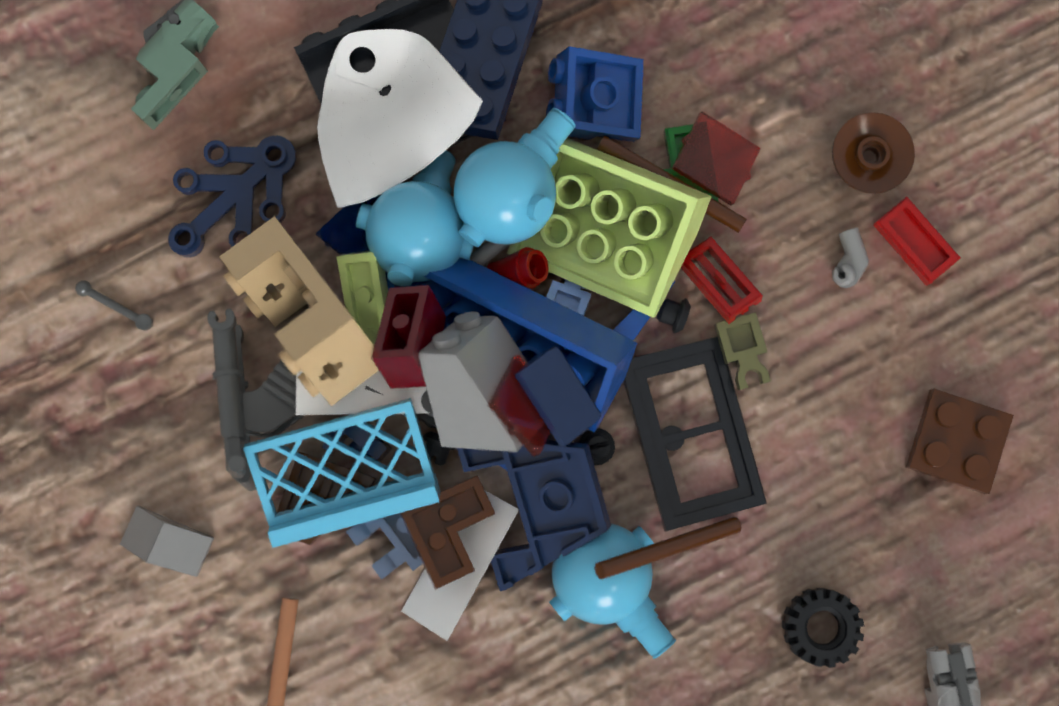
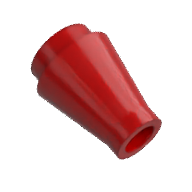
[487,247,549,288]

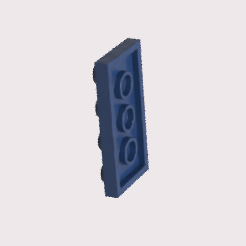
[439,0,543,140]

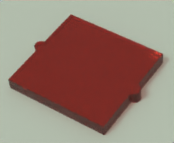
[672,111,761,206]
[487,354,550,456]

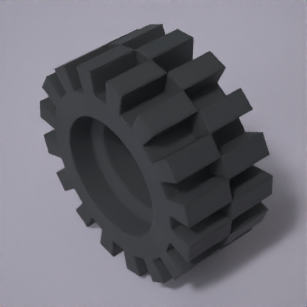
[782,588,864,668]

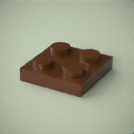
[905,388,1014,494]

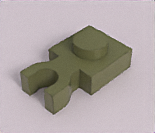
[714,312,771,391]

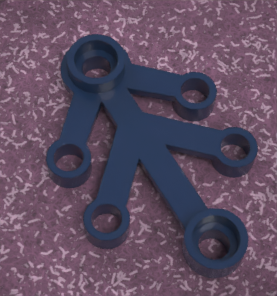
[168,135,296,258]

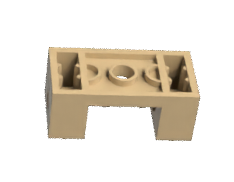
[219,216,379,406]

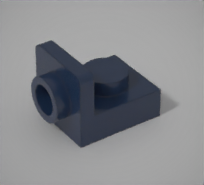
[322,417,392,461]

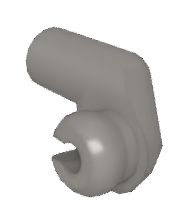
[832,228,869,288]

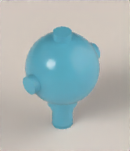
[454,108,576,248]
[356,151,474,287]
[549,523,676,659]

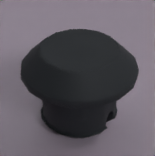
[657,298,691,333]
[579,428,615,465]
[423,431,457,466]

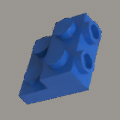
[546,46,644,142]

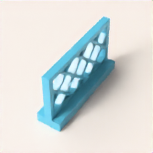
[243,398,440,548]

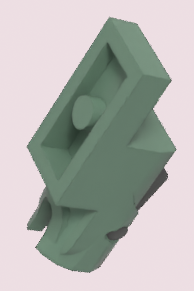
[131,0,219,130]

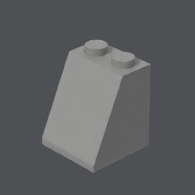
[418,312,544,452]

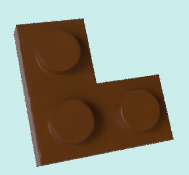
[400,475,495,590]

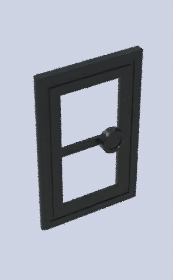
[623,337,767,531]

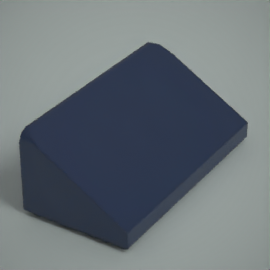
[515,346,601,448]

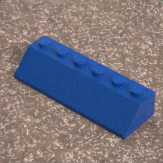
[387,258,638,432]

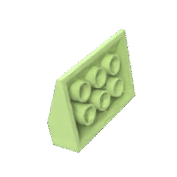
[507,138,712,318]

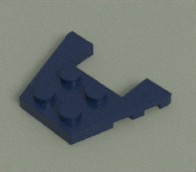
[457,438,611,591]

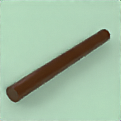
[597,136,747,233]
[595,517,741,580]

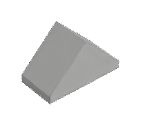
[120,506,214,577]

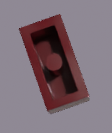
[371,285,446,388]

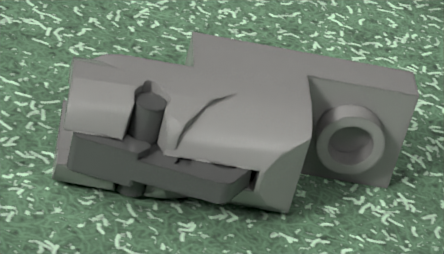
[925,643,981,706]

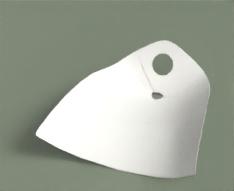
[317,29,482,208]

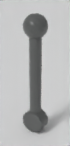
[75,280,153,331]

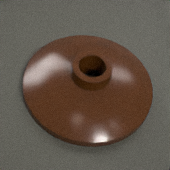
[832,112,915,194]

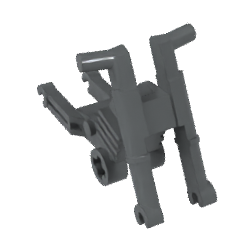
[207,309,437,491]

